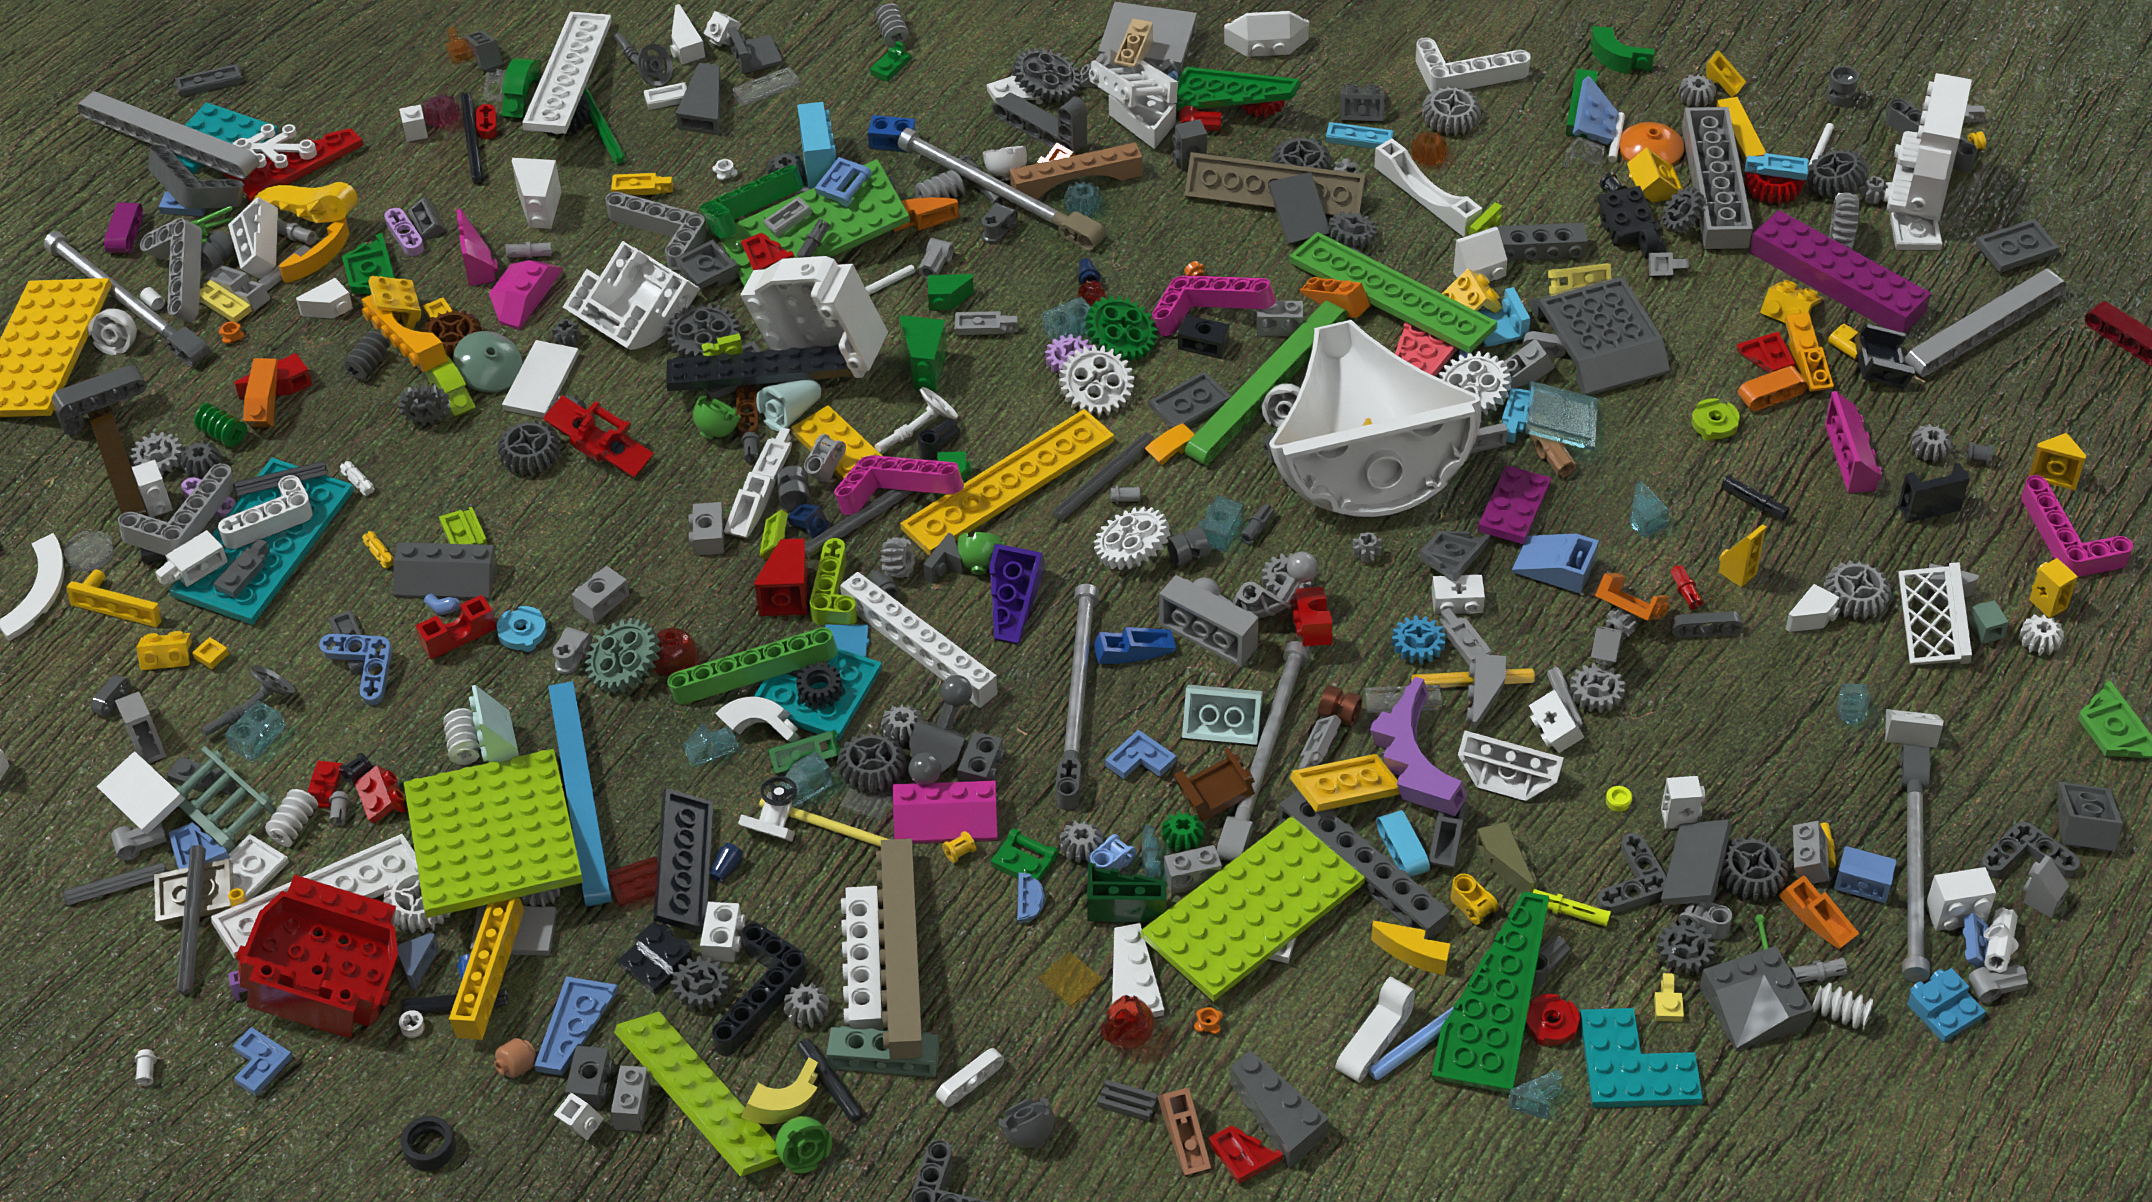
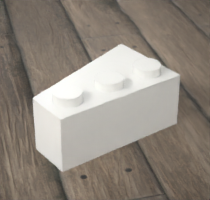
[1109,95,1176,149]
[228,197,278,279]

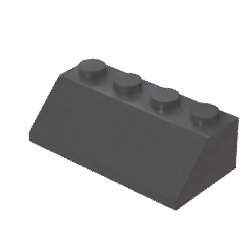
[393,542,498,601]

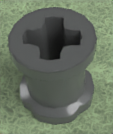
[1966,441,1994,466]

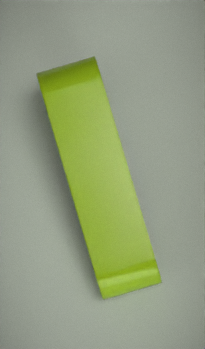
[810,538,857,626]

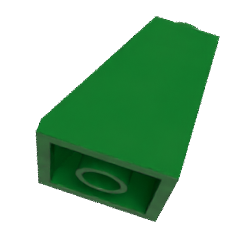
[899,315,947,392]

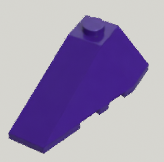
[989,544,1046,644]

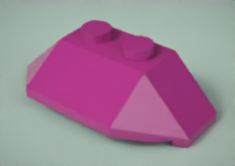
[489,260,563,330]

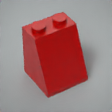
[755,538,808,616]

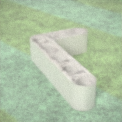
[1415,38,1531,92]

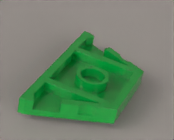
[342,233,394,295]

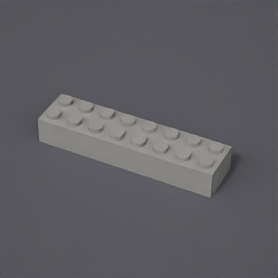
[1682,107,1753,249]

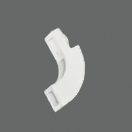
[715,697,801,742]

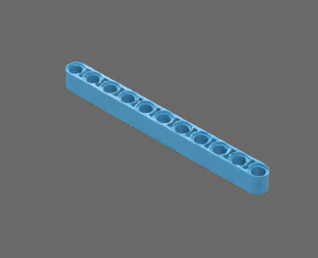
[548,681,612,907]

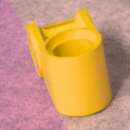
[1450,874,1499,925]

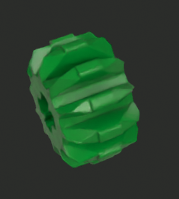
[1161,810,1204,853]

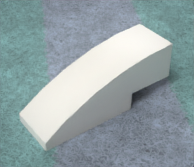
[724,472,775,539]

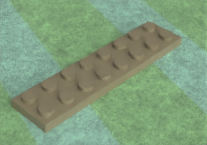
[1184,152,1366,216]

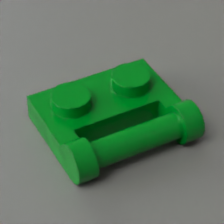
[991,828,1059,882]

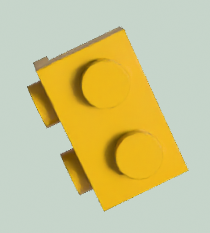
[136,631,192,670]

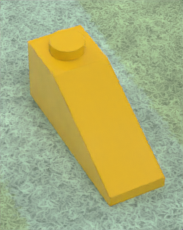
[1718,524,1766,588]

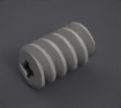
[874,3,909,48]
[915,170,965,198]

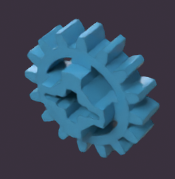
[1392,615,1446,664]

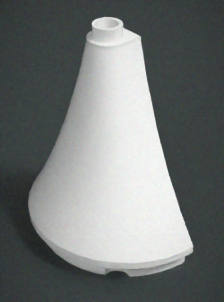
[1269,320,1481,517]

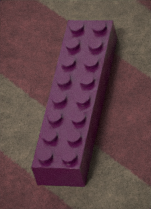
[1749,210,1931,333]

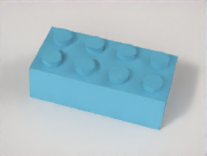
[797,102,836,189]

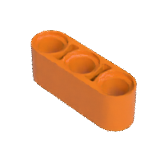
[1737,366,1808,411]

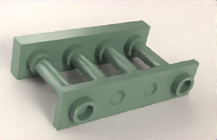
[172,746,276,854]

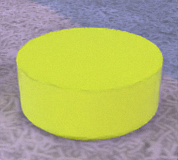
[1606,786,1632,812]

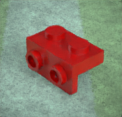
[355,765,407,824]

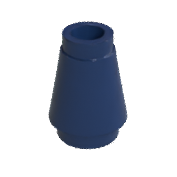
[1078,258,1101,289]
[709,843,744,883]

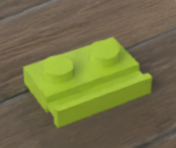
[1469,202,1503,235]
[439,507,487,545]

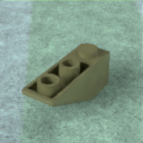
[1476,822,1537,893]

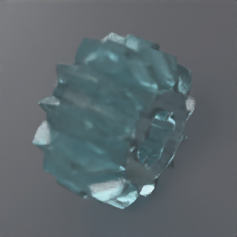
[1064,181,1102,216]

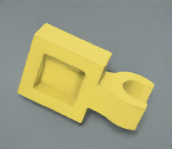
[1654,973,1684,1022]

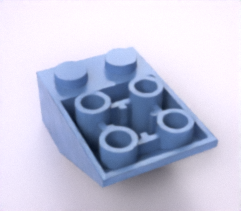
[1512,533,1599,594]

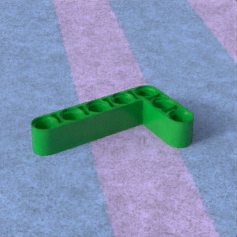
[699,165,804,238]

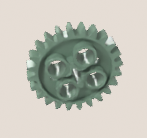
[585,618,661,694]

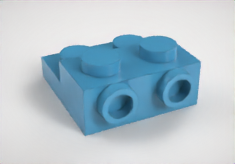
[1907,968,1986,1042]

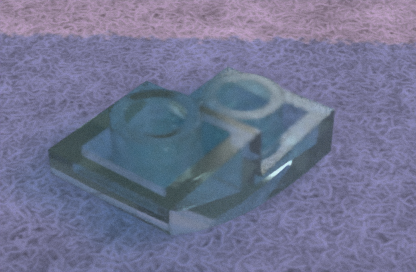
[1142,824,1162,878]

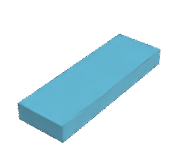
[1326,122,1394,149]

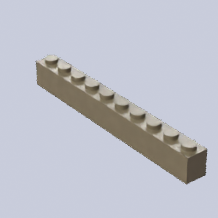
[876,838,922,1060]

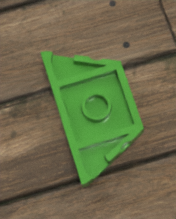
[2078,681,2152,759]

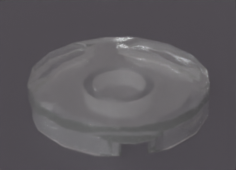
[64,530,114,571]

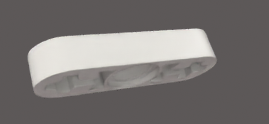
[936,1048,1004,1107]

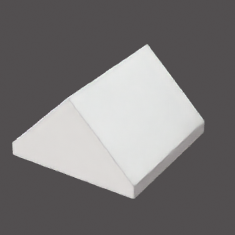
[1885,709,1944,748]

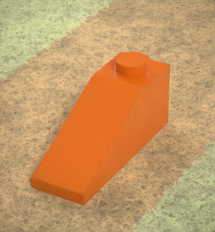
[243,358,278,427]

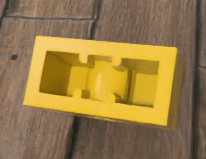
[2029,558,2078,619]

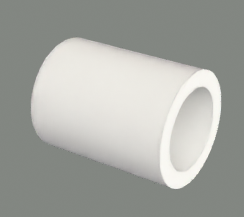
[140,287,165,311]

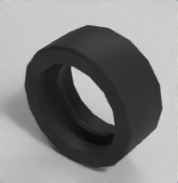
[400,1116,456,1171]

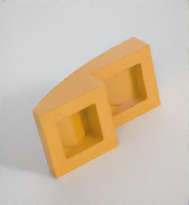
[1145,423,1195,466]

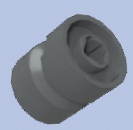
[1826,66,1859,107]
[201,230,236,272]
[777,466,810,511]
[1166,527,1210,567]

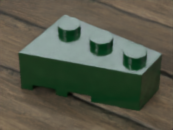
[1087,862,1167,922]

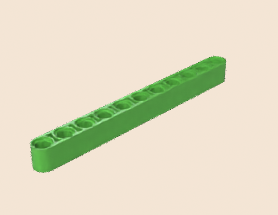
[1185,300,1348,465]

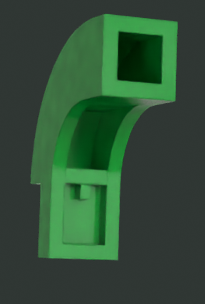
[501,58,541,119]

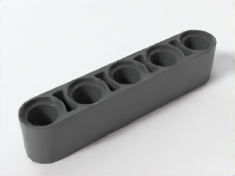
[1886,98,1977,172]

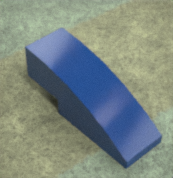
[1094,627,1176,664]

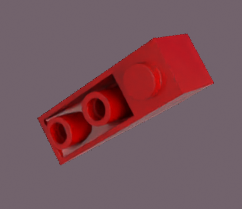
[234,353,313,400]

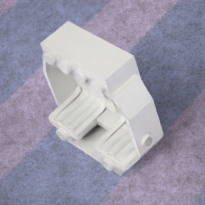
[1884,73,1972,221]
[740,256,888,378]

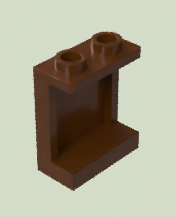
[1174,747,1255,822]

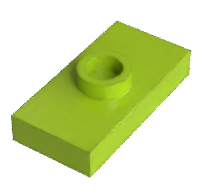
[759,510,788,560]

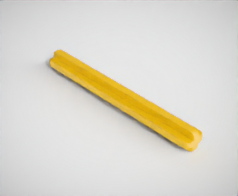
[1411,668,1535,689]

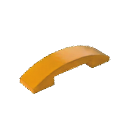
[278,217,349,283]

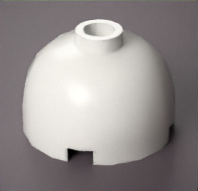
[983,146,1027,181]
[88,309,137,355]
[1262,384,1301,430]

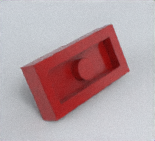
[307,760,343,809]

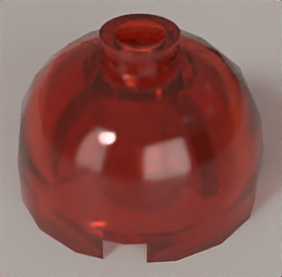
[652,627,698,677]
[1101,995,1155,1050]

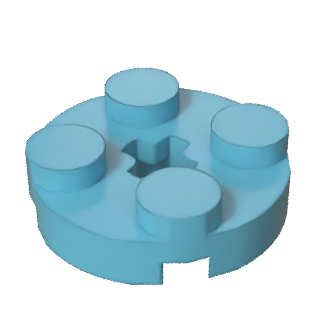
[497,606,547,652]

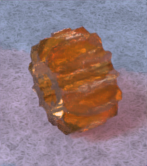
[1410,131,1448,166]

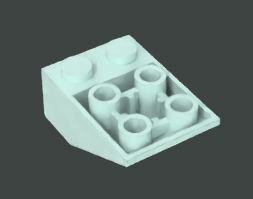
[469,685,519,762]

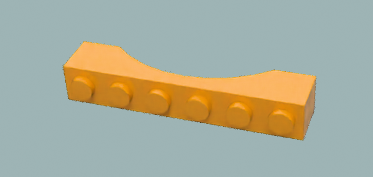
[361,294,448,373]

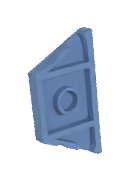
[1573,76,1618,145]

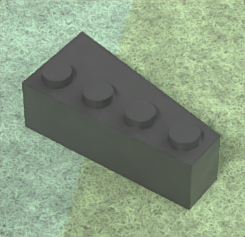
[1230,1050,1329,1168]

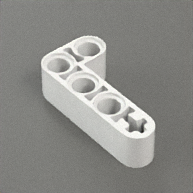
[218,475,313,549]
[1335,977,1415,1083]

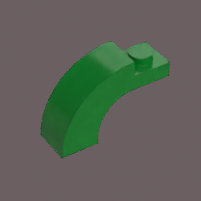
[1590,26,1655,74]

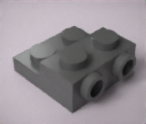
[674,240,739,290]

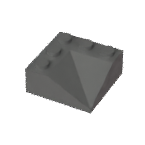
[1700,946,1813,1051]

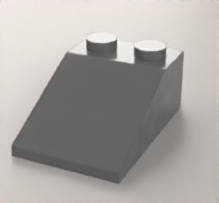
[2057,781,2123,852]

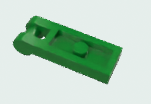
[768,729,841,774]

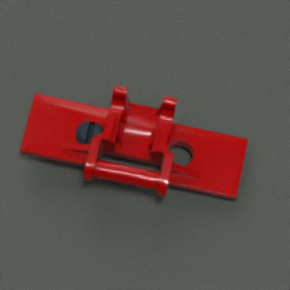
[543,395,654,478]

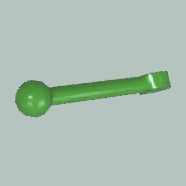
[1755,914,1769,949]

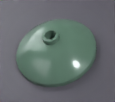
[453,331,522,393]

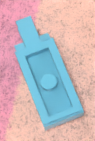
[1745,153,1809,180]
[1502,387,1534,443]

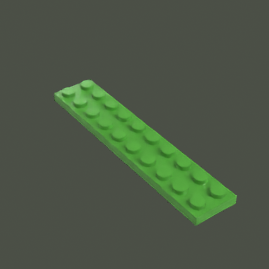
[1289,232,1497,354]

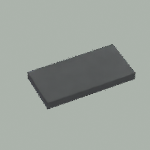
[1661,819,1732,905]

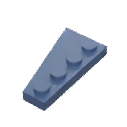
[534,976,618,1076]

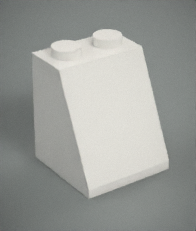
[512,158,561,229]

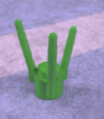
[191,206,234,243]

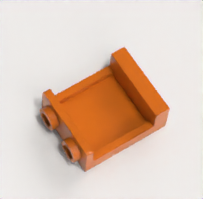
[1595,573,1670,621]

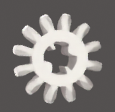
[2020,614,2064,656]

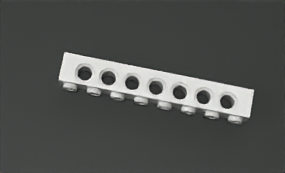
[840,572,997,708]

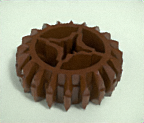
[422,309,483,361]

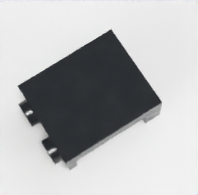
[1854,324,1915,389]
[1898,463,1970,523]

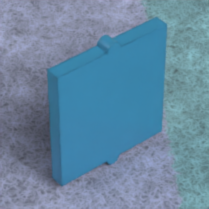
[825,624,870,657]

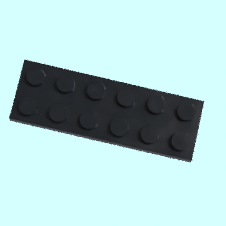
[653,788,714,934]

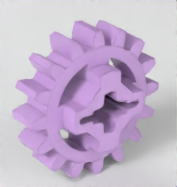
[1045,334,1093,377]

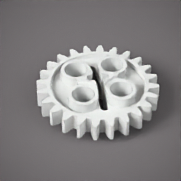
[1059,345,1134,417]
[1439,351,1512,415]
[1094,507,1170,570]

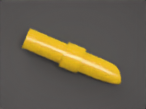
[1820,823,1836,868]

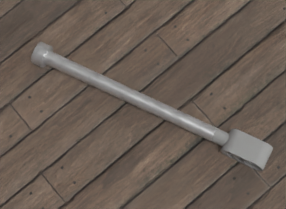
[1216,641,1310,862]

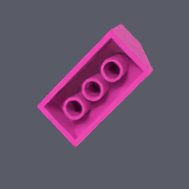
[1825,391,1882,493]
[893,781,997,843]

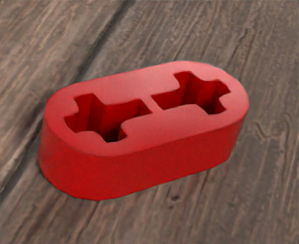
[476,104,497,139]

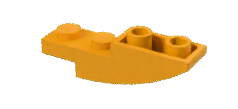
[1785,313,1834,392]

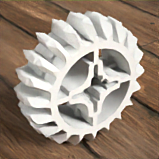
[383,867,450,934]

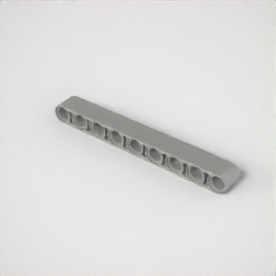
[1904,269,2067,377]

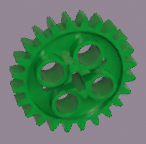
[1084,295,1158,362]

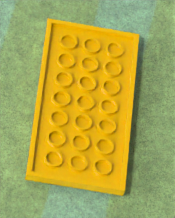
[0,278,112,417]

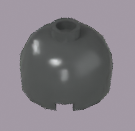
[998,1097,1055,1149]

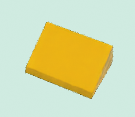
[2028,433,2086,491]

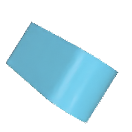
[1376,810,1430,877]

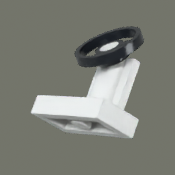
[738,776,797,842]

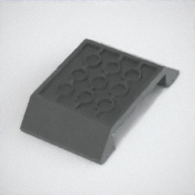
[1528,277,1670,397]

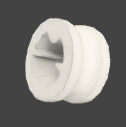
[399,1010,425,1038]

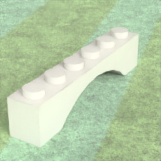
[1374,138,1482,237]

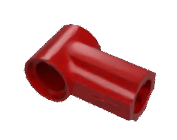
[1179,106,1221,131]

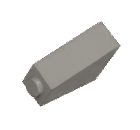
[115,692,167,764]

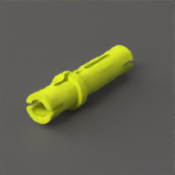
[1533,889,1611,927]

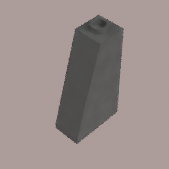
[676,62,721,135]

